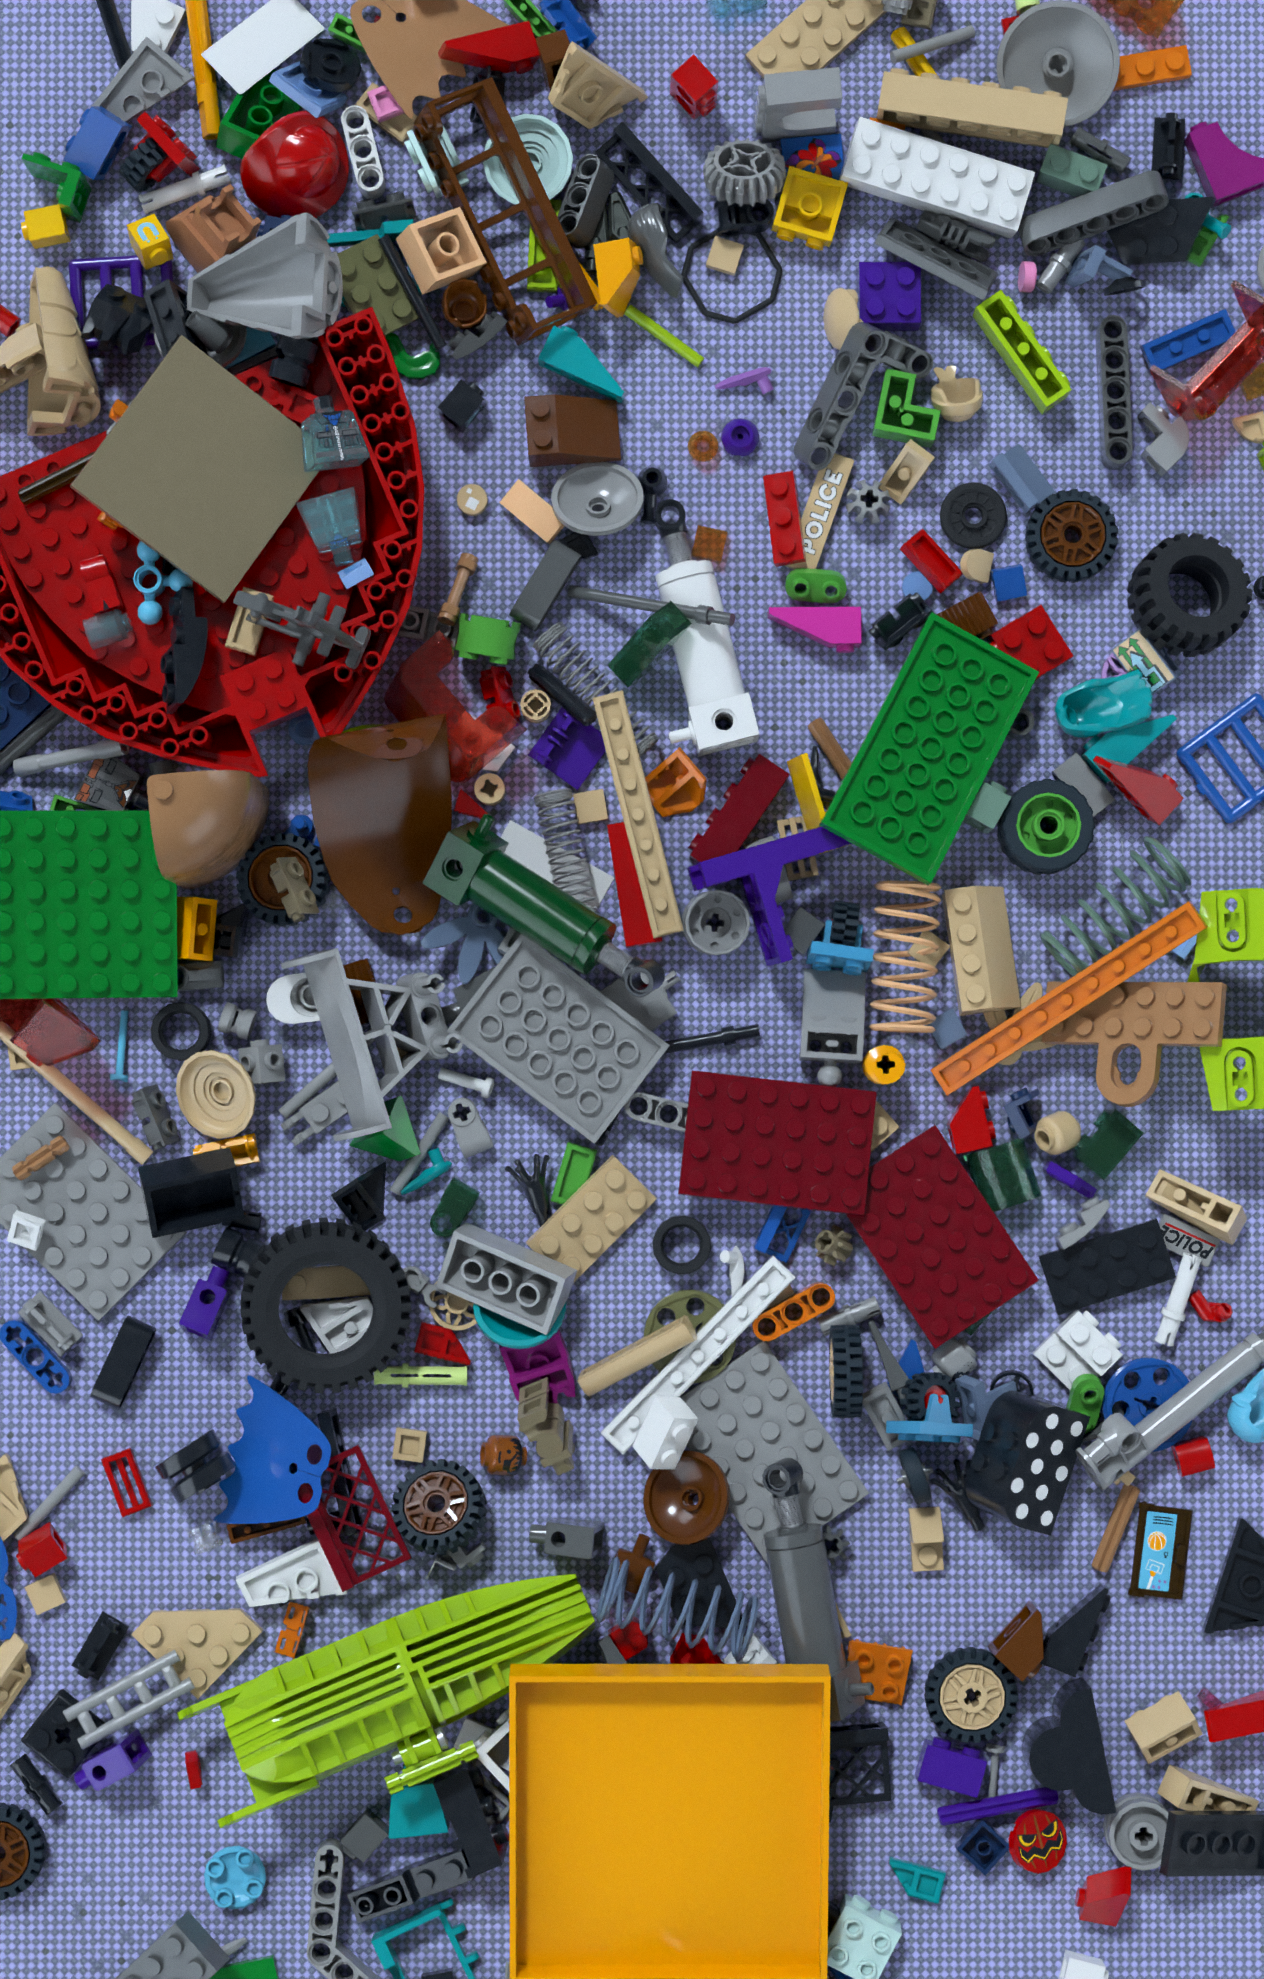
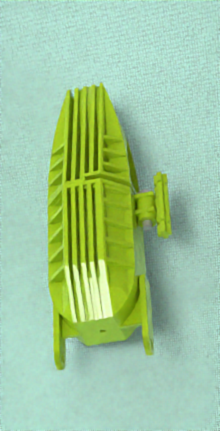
[177,1574,596,1828]

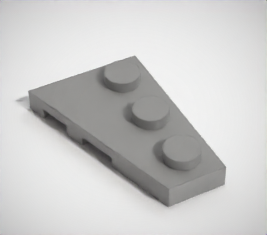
[92,37,195,123]

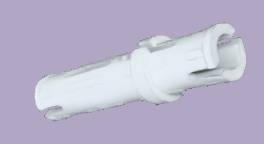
[138,164,231,214]
[1154,1252,1202,1347]

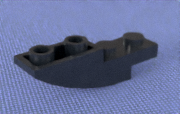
[160,587,208,714]
[347,1849,476,1924]

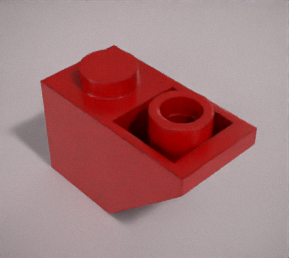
[947,1086,996,1154]

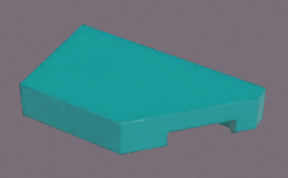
[888,1857,946,1904]

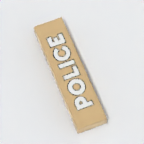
[785,453,855,569]

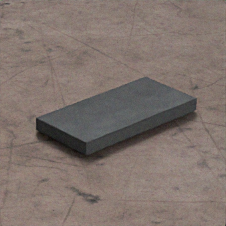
[874,217,998,300]

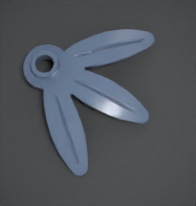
[420,904,504,985]

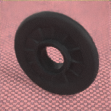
[940,482,1007,549]

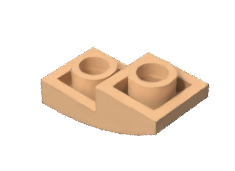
[499,479,564,544]

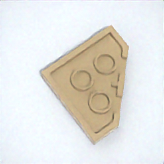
[131,1608,264,1699]

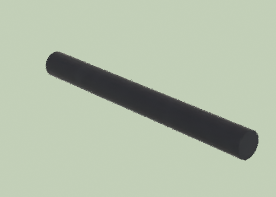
[378,235,447,351]

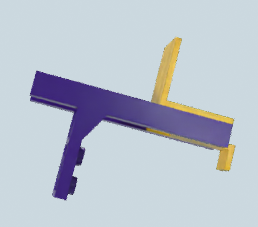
[687,753,853,966]

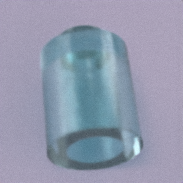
[83,608,133,650]

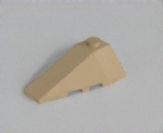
[0,322,47,394]

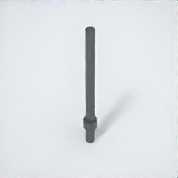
[567,585,735,626]

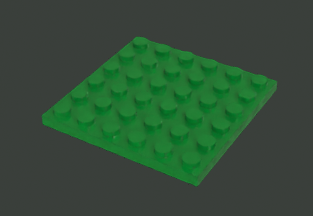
[0,810,178,999]

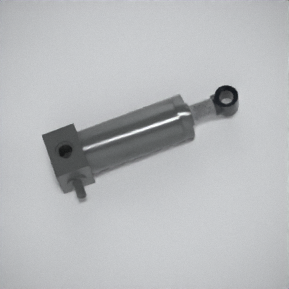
[763,1458,874,1721]

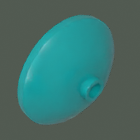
[473,1303,566,1349]

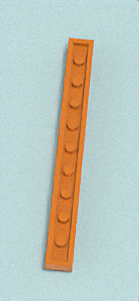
[931,901,1207,1096]

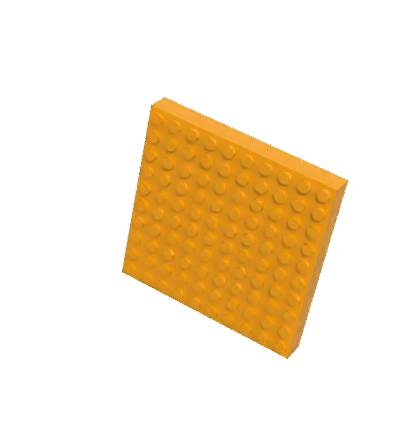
[509,1664,831,1979]

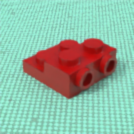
[988,605,1074,681]

